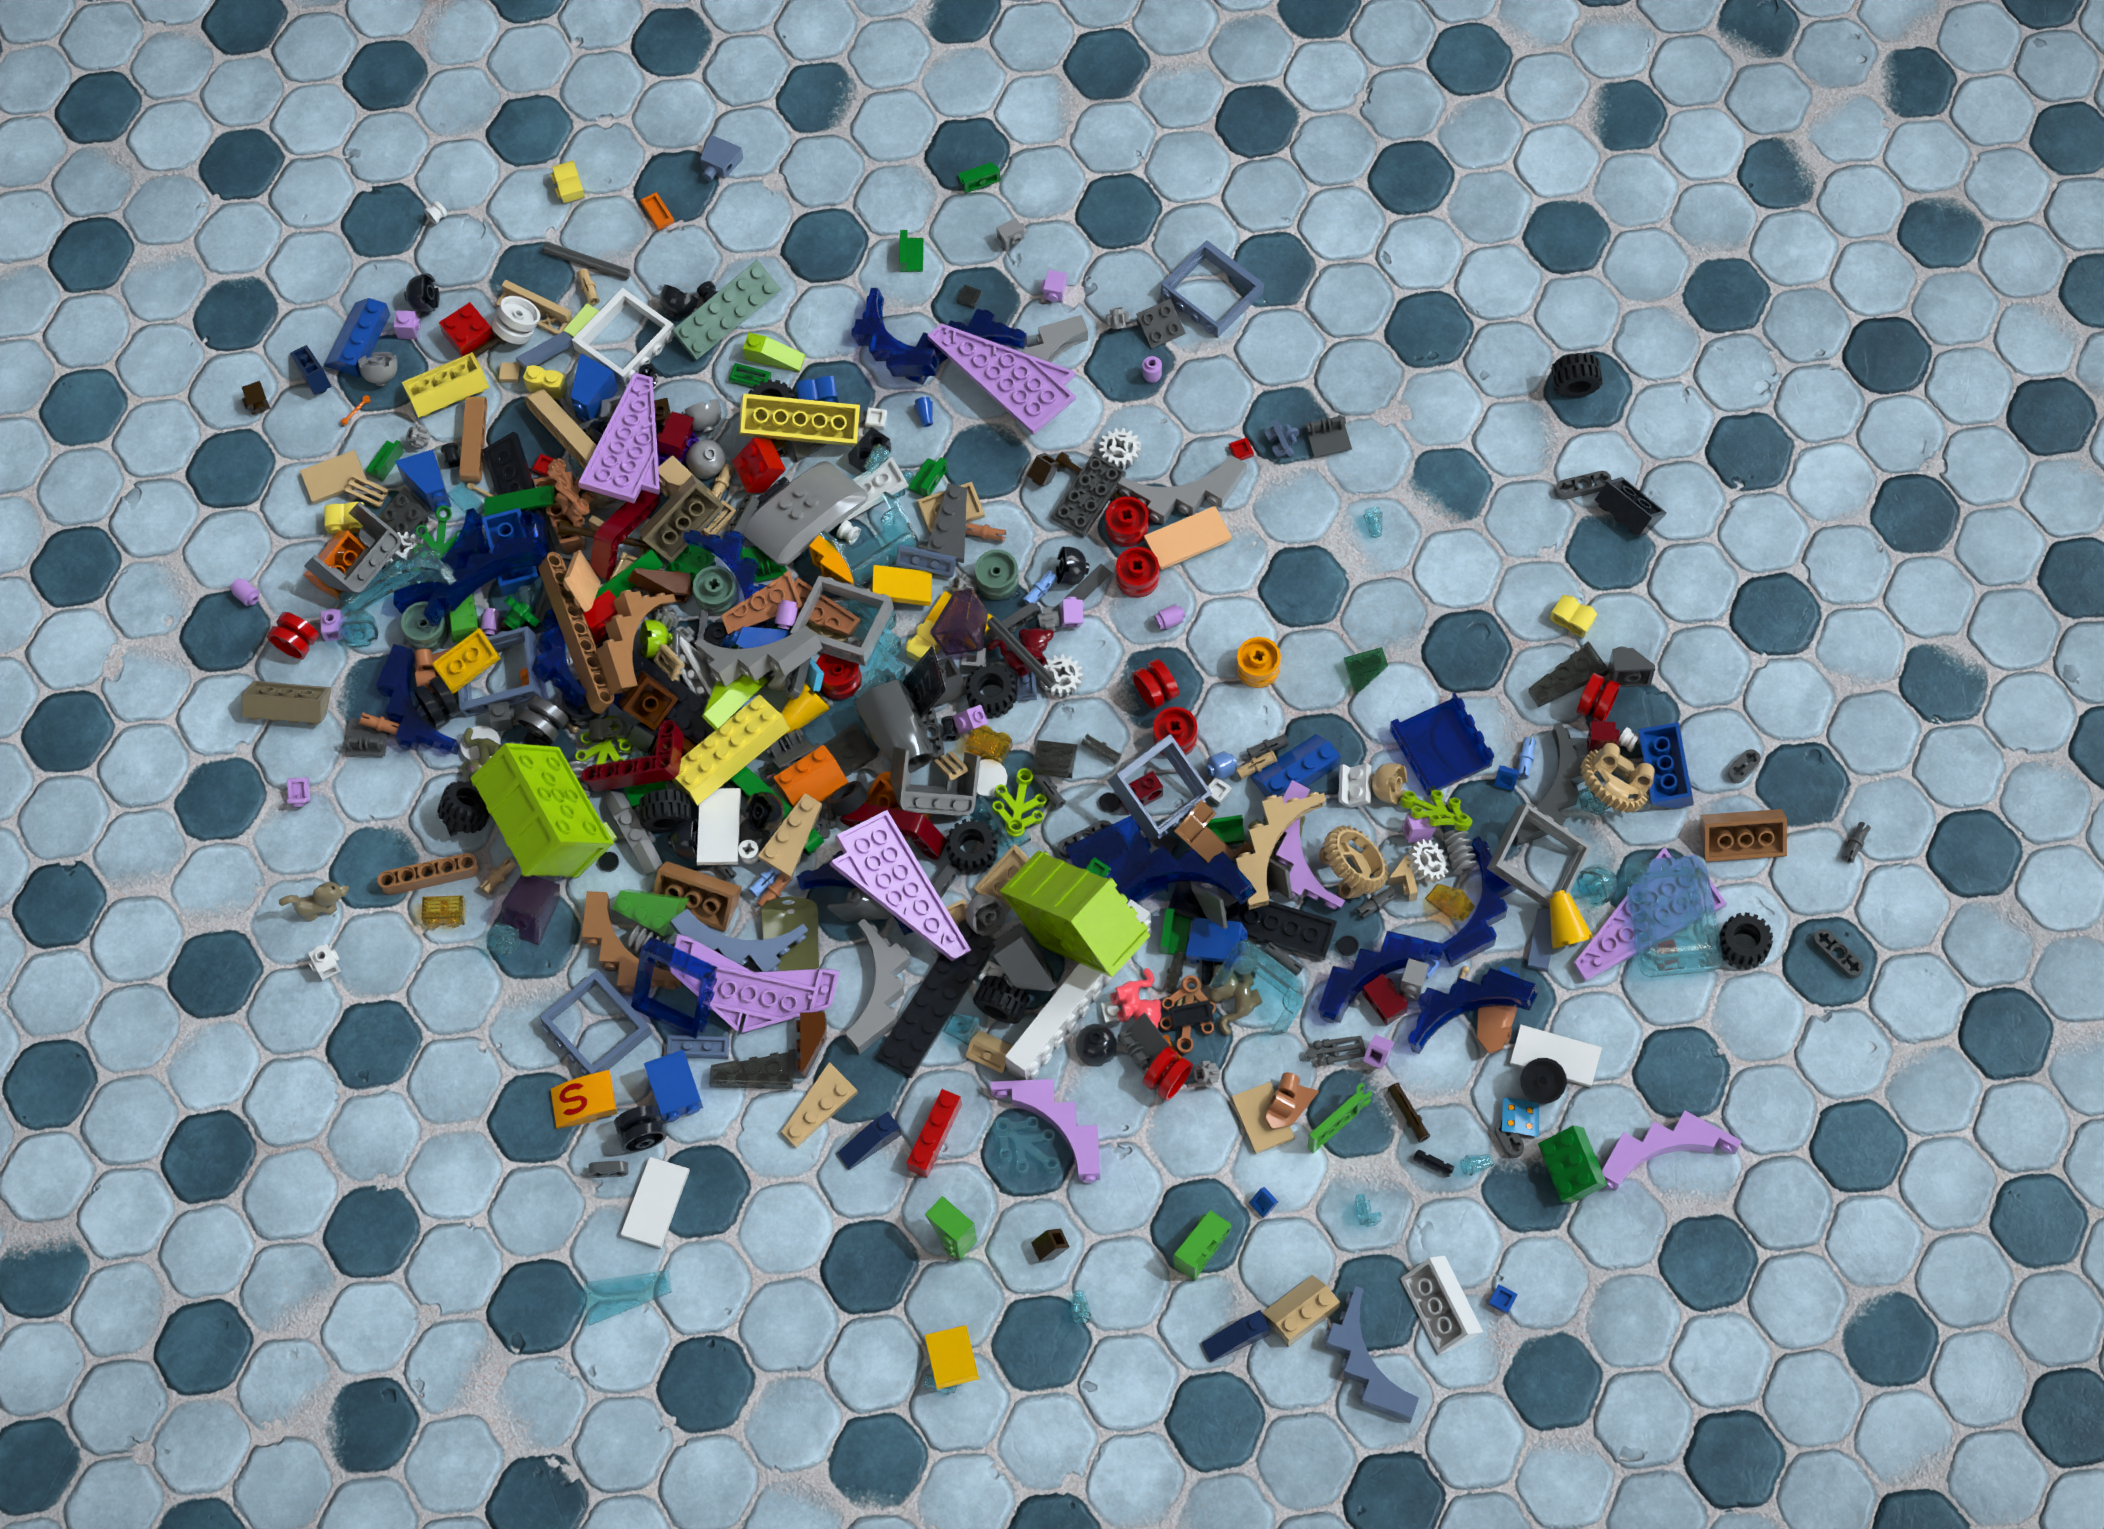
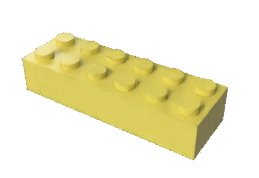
[738,394,860,447]
[672,695,790,806]

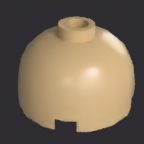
[1371,763,1407,804]

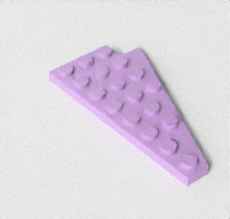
[927,323,1076,435]
[578,372,660,503]
[829,810,971,961]
[1574,848,1726,982]

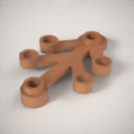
[547,458,595,516]
[1160,975,1216,1054]

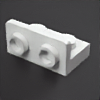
[1338,763,1371,808]

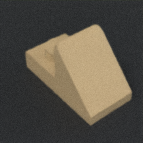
[1388,855,1418,901]

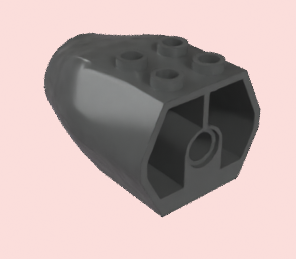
[855,679,935,773]

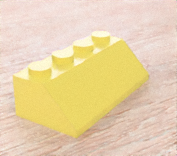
[402,353,489,418]

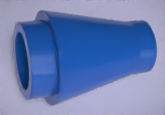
[914,397,933,427]

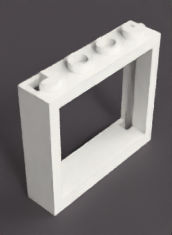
[572,288,675,386]

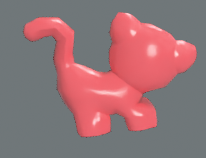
[1110,968,1163,1029]

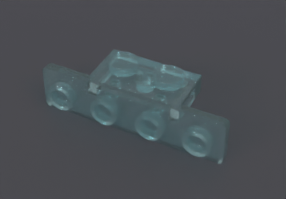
[978,795,1031,849]

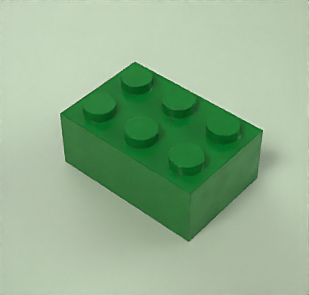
[1538,1125,1608,1203]

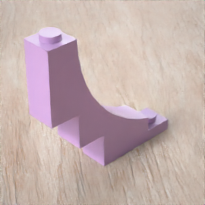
[991,1079,1100,1183]
[1602,1111,1742,1191]

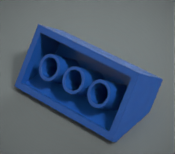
[324,298,390,377]
[481,508,539,596]
[1638,722,1694,809]
[1250,734,1341,798]

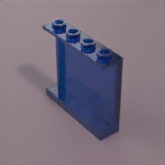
[1390,692,1494,796]
[1065,815,1170,904]

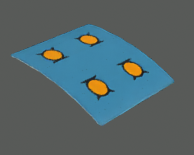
[1502,1098,1539,1138]

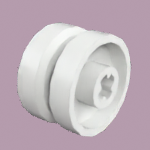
[491,296,540,344]

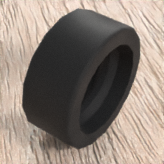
[828,781,868,816]

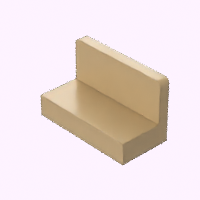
[965,1030,1014,1074]

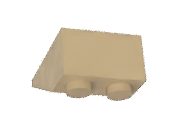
[658,455,693,498]

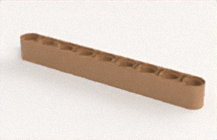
[538,552,614,714]

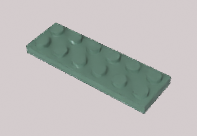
[671,259,781,361]

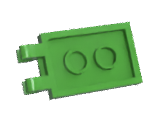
[1308,1083,1372,1153]

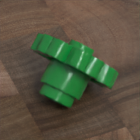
[503,596,540,630]

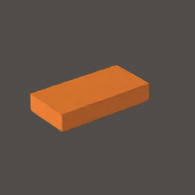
[640,192,675,231]

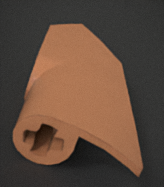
[414,648,452,693]
[1477,999,1518,1054]
[1264,1072,1319,1130]

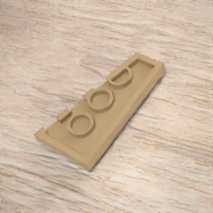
[758,793,822,880]
[781,1062,858,1148]

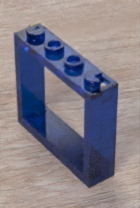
[631,937,717,1039]

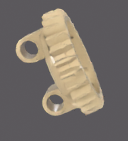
[1580,743,1655,813]
[1319,825,1389,899]

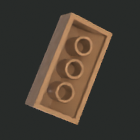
[1700,809,1787,862]
[653,861,742,931]

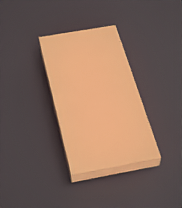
[1144,506,1232,570]
[563,550,601,612]

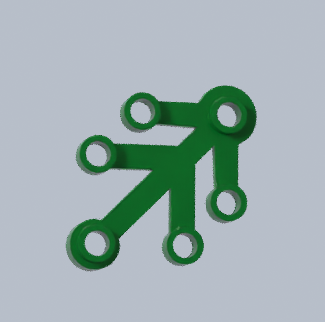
[413,505,467,582]

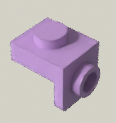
[953,705,988,734]
[286,777,310,807]

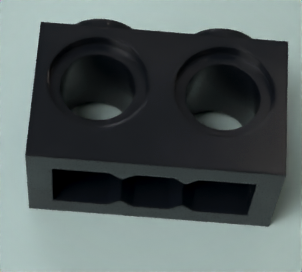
[848,427,891,473]

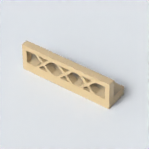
[496,280,573,335]

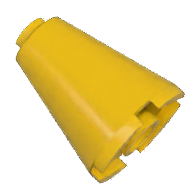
[781,683,830,735]
[1549,890,1593,949]

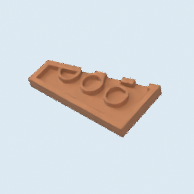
[721,570,803,635]
[794,578,861,637]

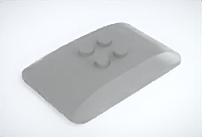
[741,461,868,566]

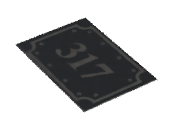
[901,645,946,719]

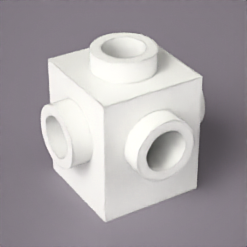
[308,944,341,980]

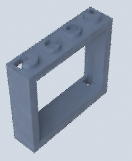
[1161,240,1264,337]
[458,626,542,717]
[1107,734,1212,840]
[540,970,652,1076]

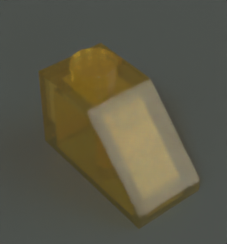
[1425,884,1475,922]

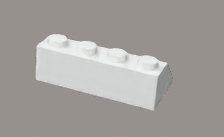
[1400,1256,1483,1355]

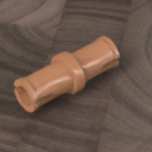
[554,492,585,527]
[965,522,1006,542]
[359,712,402,736]
[756,873,792,909]

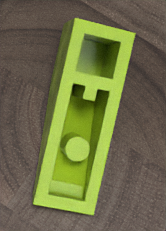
[743,332,805,372]

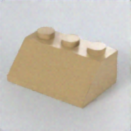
[1262,1275,1340,1347]

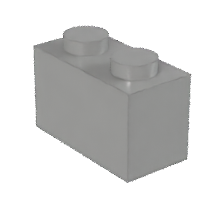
[1399,958,1429,1001]

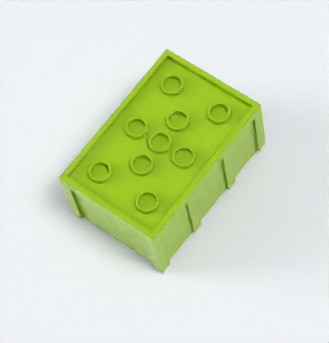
[470,743,614,878]
[1000,850,1150,977]

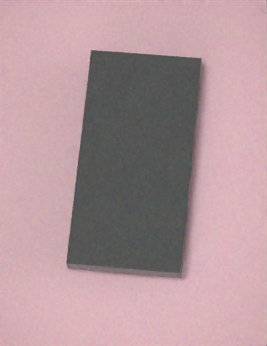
[1051,453,1126,537]

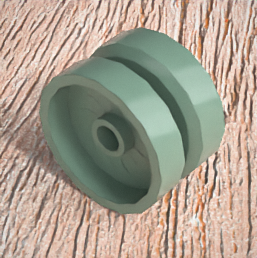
[975,549,1019,600]
[693,566,739,616]
[401,601,449,651]

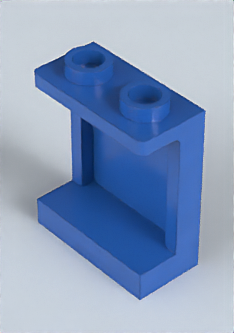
[1186,917,1247,968]

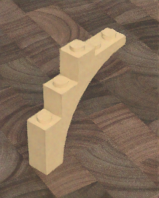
[1235,792,1326,910]

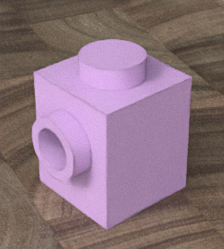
[1041,270,1067,302]
[394,311,420,339]
[1059,597,1084,628]
[320,609,345,641]
[1402,814,1436,843]
[1363,1034,1395,1069]

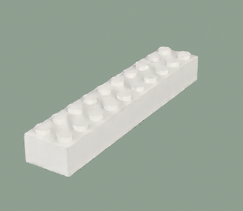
[1005,899,1152,1080]

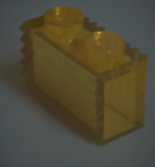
[965,725,1013,766]
[421,895,466,928]

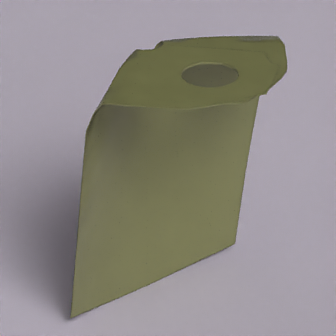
[761,896,819,971]

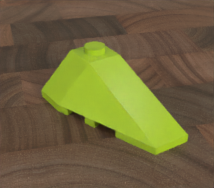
[702,674,768,730]

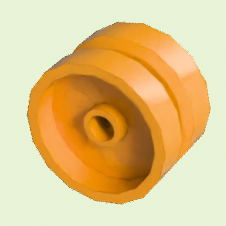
[1236,637,1281,688]

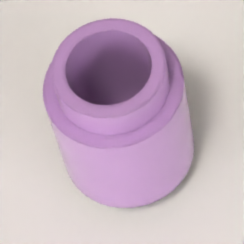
[1142,356,1162,383]
[230,578,260,606]
[775,599,798,630]
[1154,604,1185,630]
[480,608,501,636]

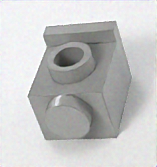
[996,218,1027,252]

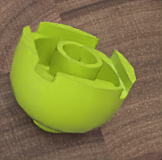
[640,620,672,659]

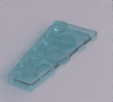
[584,1270,672,1326]

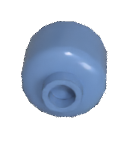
[1205,751,1237,780]

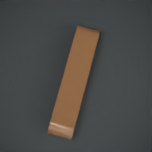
[460,397,487,482]
[377,853,479,895]

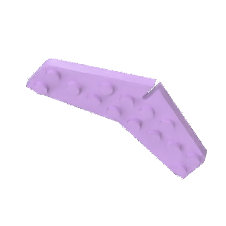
[670,934,840,1033]

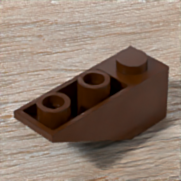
[627,568,693,604]
[796,1011,827,1079]

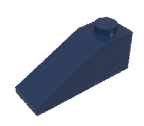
[290,345,332,395]
[837,1111,901,1170]
[1202,1310,1270,1363]

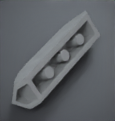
[603,789,663,873]

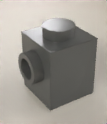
[488,701,516,732]

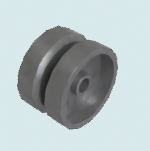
[516,695,569,744]

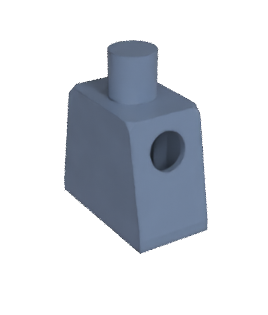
[700,134,743,181]

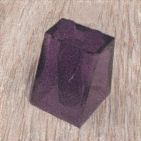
[930,589,988,656]
[501,874,560,945]

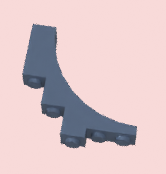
[670,909,808,972]
[1323,1286,1419,1423]

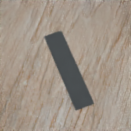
[1052,564,1112,621]

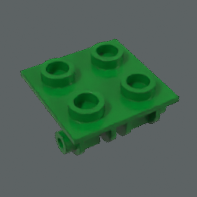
[665,542,716,588]
[742,546,787,584]

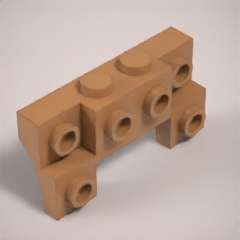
[1174,799,1253,868]

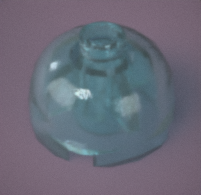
[338,610,378,648]
[1576,864,1618,907]

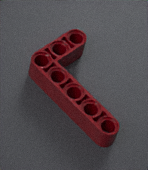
[590,490,660,581]
[581,720,684,792]
[840,803,946,860]

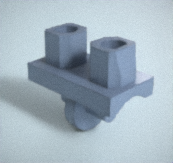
[1265,420,1299,458]

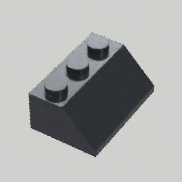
[1595,477,1667,536]

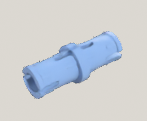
[1023,570,1058,604]
[1518,737,1536,779]
[748,867,780,898]

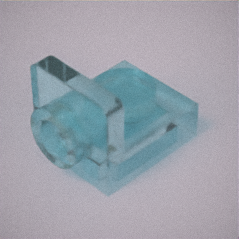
[1355,1194,1382,1227]

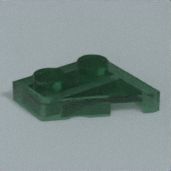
[1343,647,1388,695]

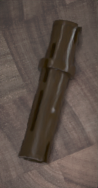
[1387,1083,1431,1143]

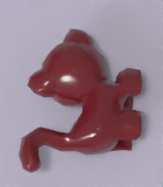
[987,628,1054,677]

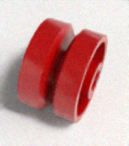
[1106,497,1149,547]
[1116,547,1159,598]
[267,612,319,660]
[816,653,862,700]
[1132,658,1179,710]
[1576,673,1620,722]
[1153,707,1198,756]
[1142,1047,1193,1101]

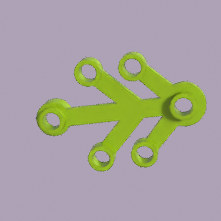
[575,716,632,765]
[991,768,1047,838]
[1400,790,1472,831]

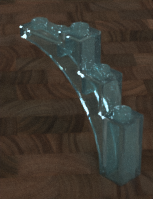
[338,546,456,616]
[848,586,906,707]

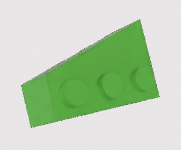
[445,584,479,644]
[612,889,689,936]
[925,1196,977,1260]
[1173,1210,1231,1281]

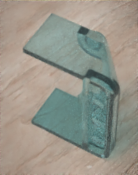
[821,491,919,585]
[1208,940,1304,1036]

